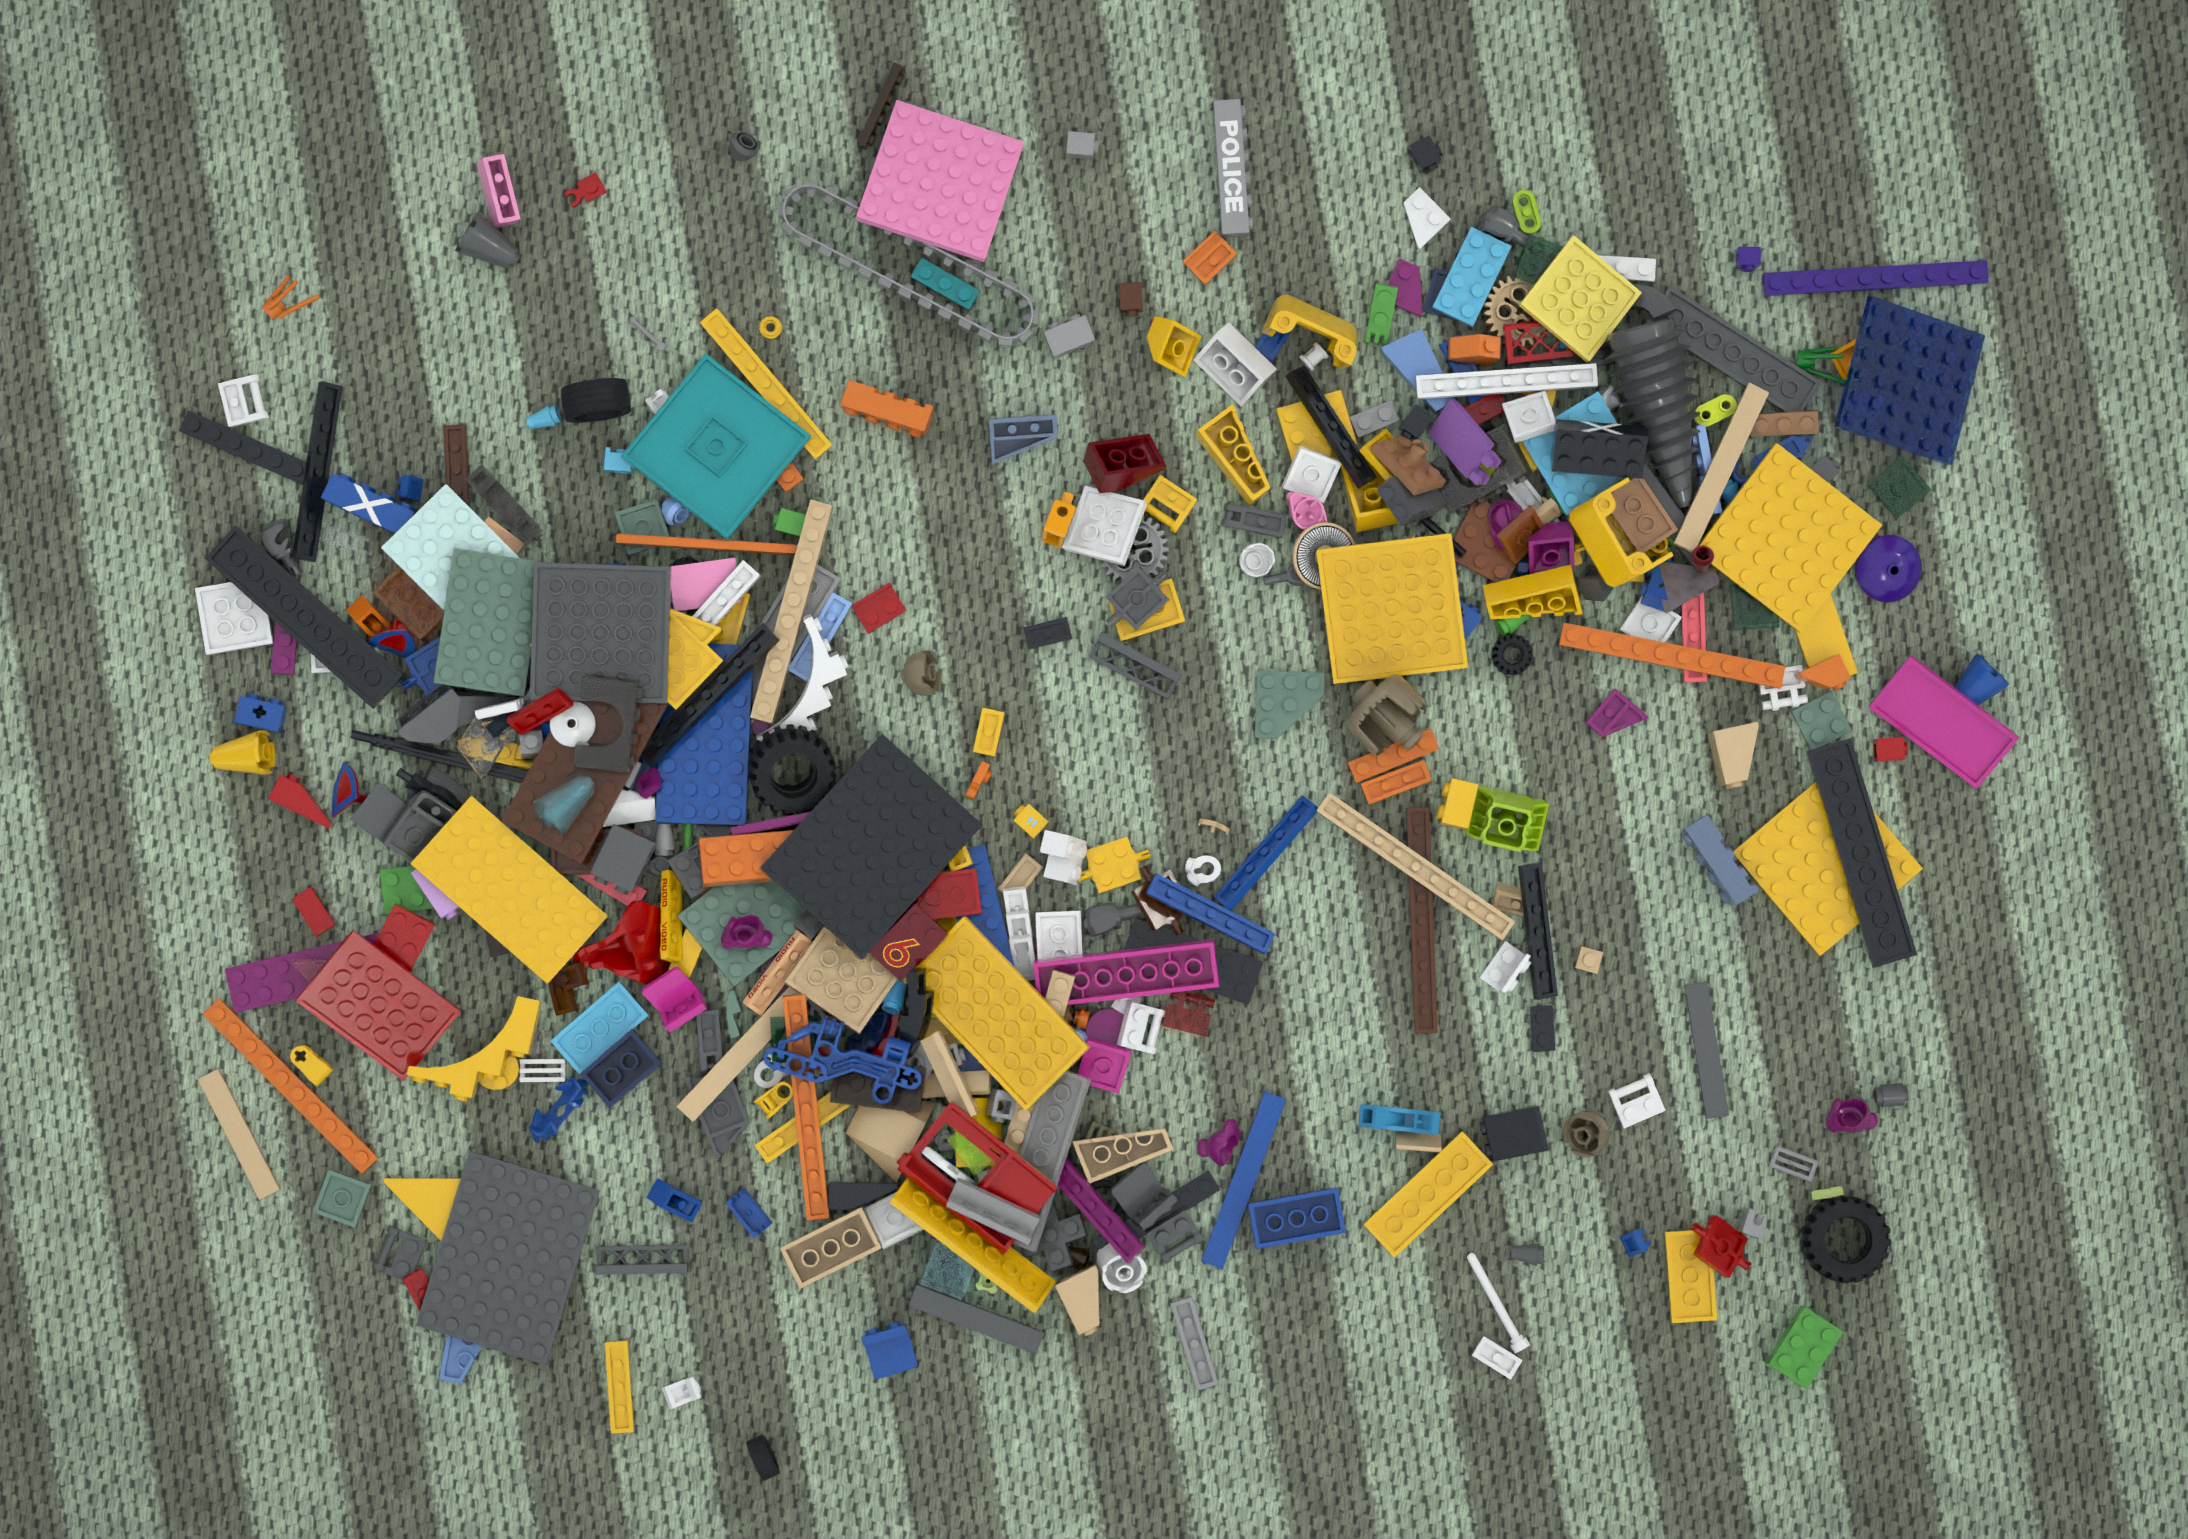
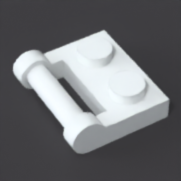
[218,374,269,428]
[1117,1001,1166,1054]
[1608,1073,1666,1128]

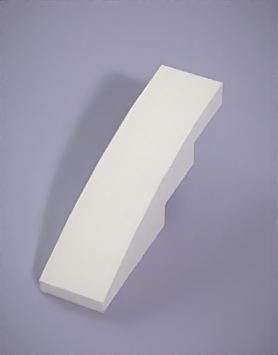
[1003,886,1036,981]

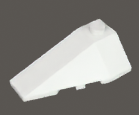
[603,790,656,827]

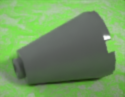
[455,212,520,269]

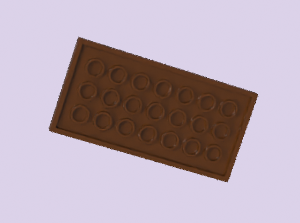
[502,701,669,864]

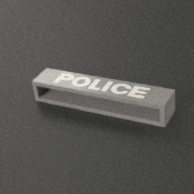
[1213,99,1253,238]

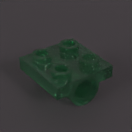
[1514,234,1563,285]

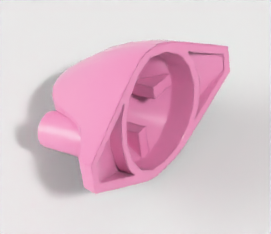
[1286,492,1328,530]

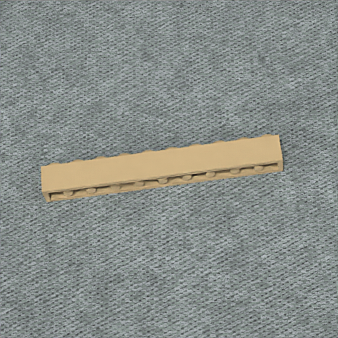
[750,499,834,725]

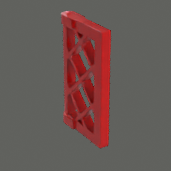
[1503,321,1574,364]

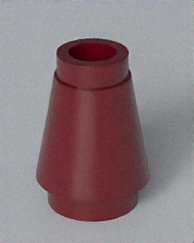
[1691,545,1714,573]

